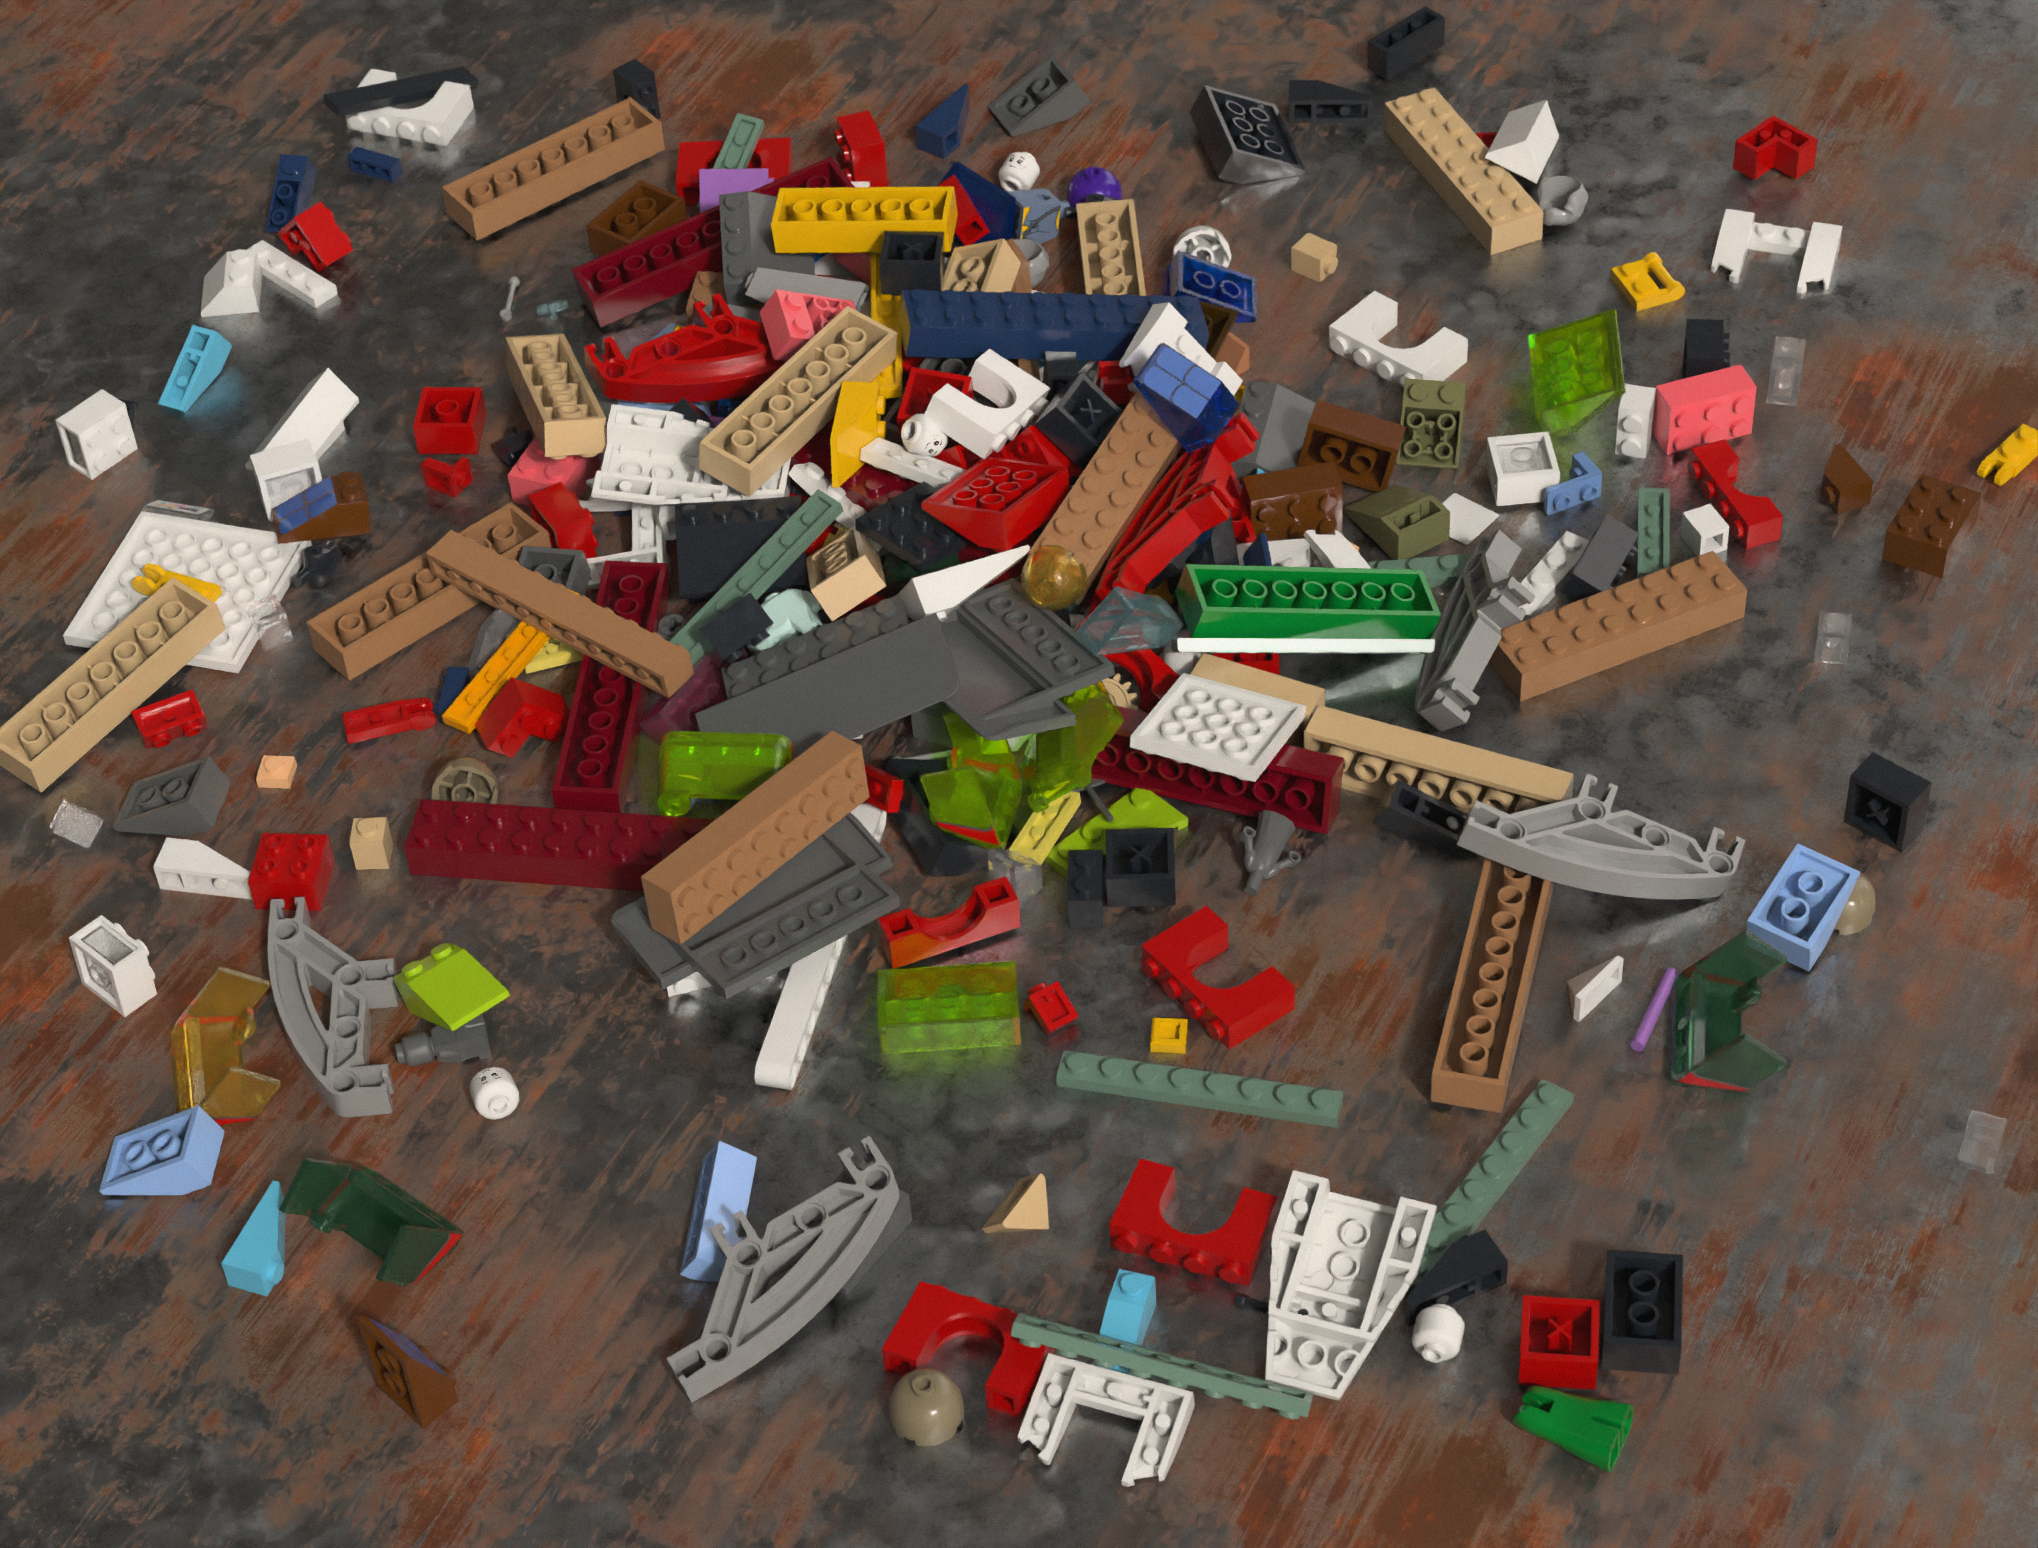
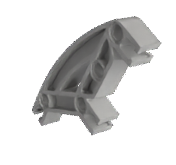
[1415,529,1535,731]
[1457,773,1745,900]
[267,897,398,1117]
[666,1135,900,1403]

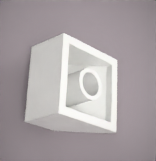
[201,249,262,317]

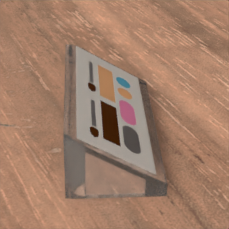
[143,500,215,522]

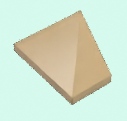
[981,1173,1049,1234]

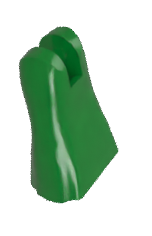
[1513,1386,1634,1472]

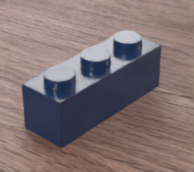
[347,147,403,183]
[435,667,471,723]

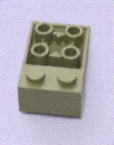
[1396,378,1467,470]
[1344,484,1450,560]

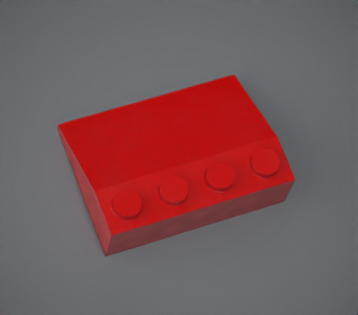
[921,456,1070,552]

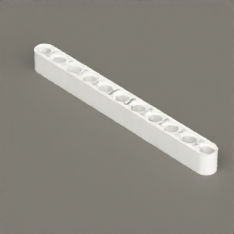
[755,803,887,1090]

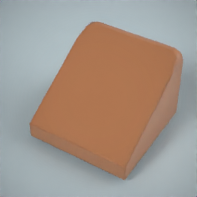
[1215,332,1250,375]

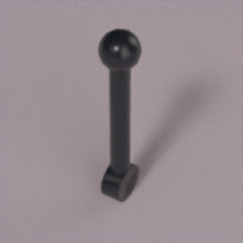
[1234,1293,1308,1316]

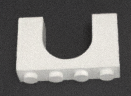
[345,69,474,146]
[1329,291,1468,388]
[924,349,1050,459]

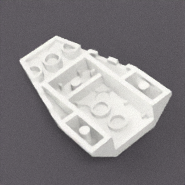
[592,404,791,505]
[1265,1170,1437,1401]

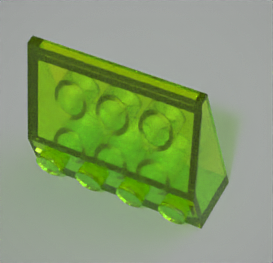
[1528,308,1626,439]
[877,961,1021,1054]

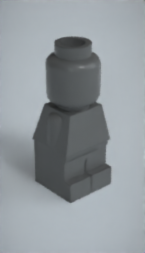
[395,1014,492,1067]

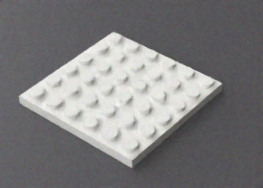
[63,511,312,673]

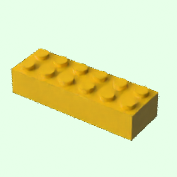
[771,186,958,254]

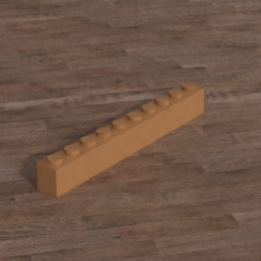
[426,530,694,698]

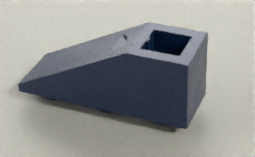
[915,84,970,159]
[265,154,317,234]

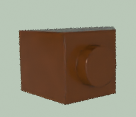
[1820,443,1873,515]

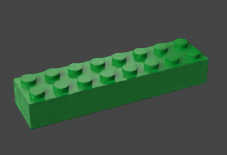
[1175,564,1441,639]

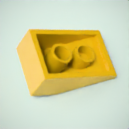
[830,381,886,488]

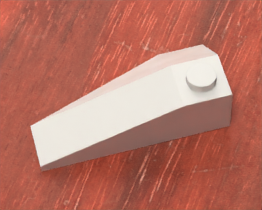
[897,545,1030,622]

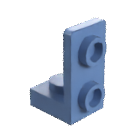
[1544,451,1602,515]

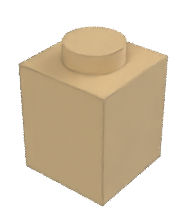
[1291,233,1338,283]
[349,817,393,870]

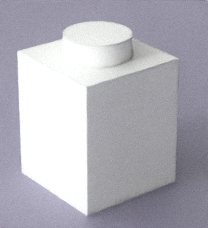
[1680,504,1729,556]

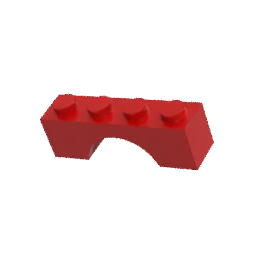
[1687,439,1783,549]
[1074,604,1180,713]
[878,876,1021,969]

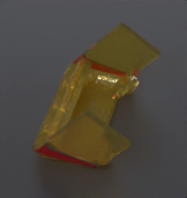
[170,966,281,1127]

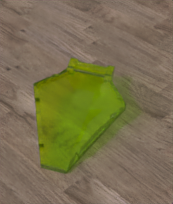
[1018,680,1124,813]

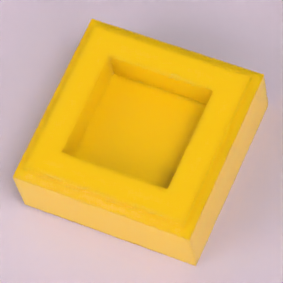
[1150,1017,1188,1054]

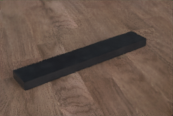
[323,66,478,117]

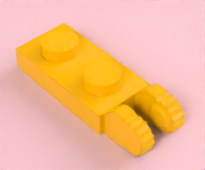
[1977,424,2038,486]
[131,563,222,603]

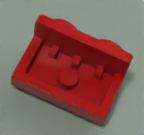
[132,689,207,749]

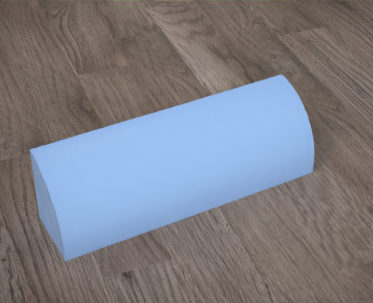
[680,1141,757,1282]

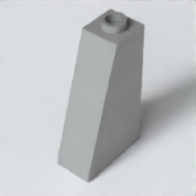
[745,267,871,312]

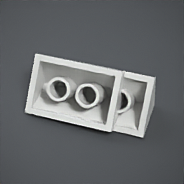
[1485,100,1559,183]
[245,368,359,471]

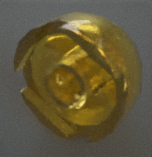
[1020,545,1088,611]

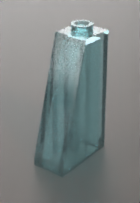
[1077,587,1184,656]

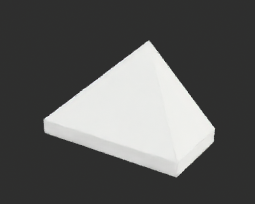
[1567,955,1624,1022]

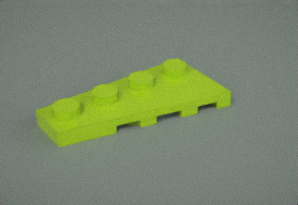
[1045,788,1188,879]

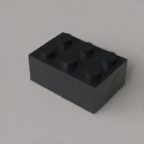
[1601,1249,1683,1375]

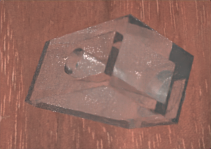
[1766,336,1806,406]
[468,609,521,675]
[1814,611,1852,665]
[987,848,1043,911]

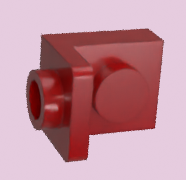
[421,457,473,498]
[1022,981,1079,1035]

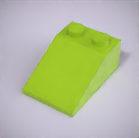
[393,943,510,1032]

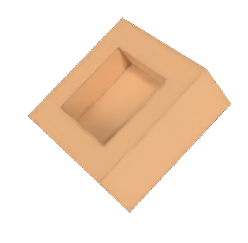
[256,755,297,789]

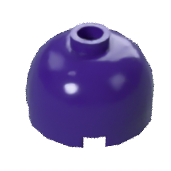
[1066,167,1122,207]

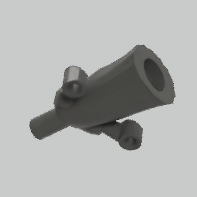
[1238,810,1301,896]

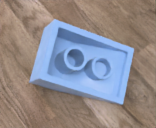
[1747,843,1860,971]
[99,1105,225,1195]

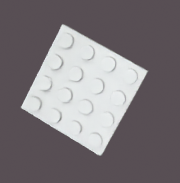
[1130,673,1306,782]

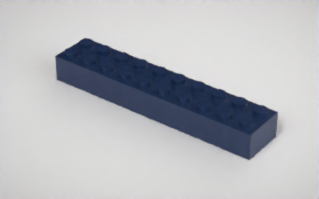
[898,289,1209,361]

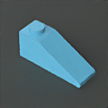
[158,325,232,413]
[221,1180,286,1297]
[1092,1269,1156,1375]

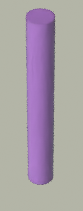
[1630,967,1678,1051]

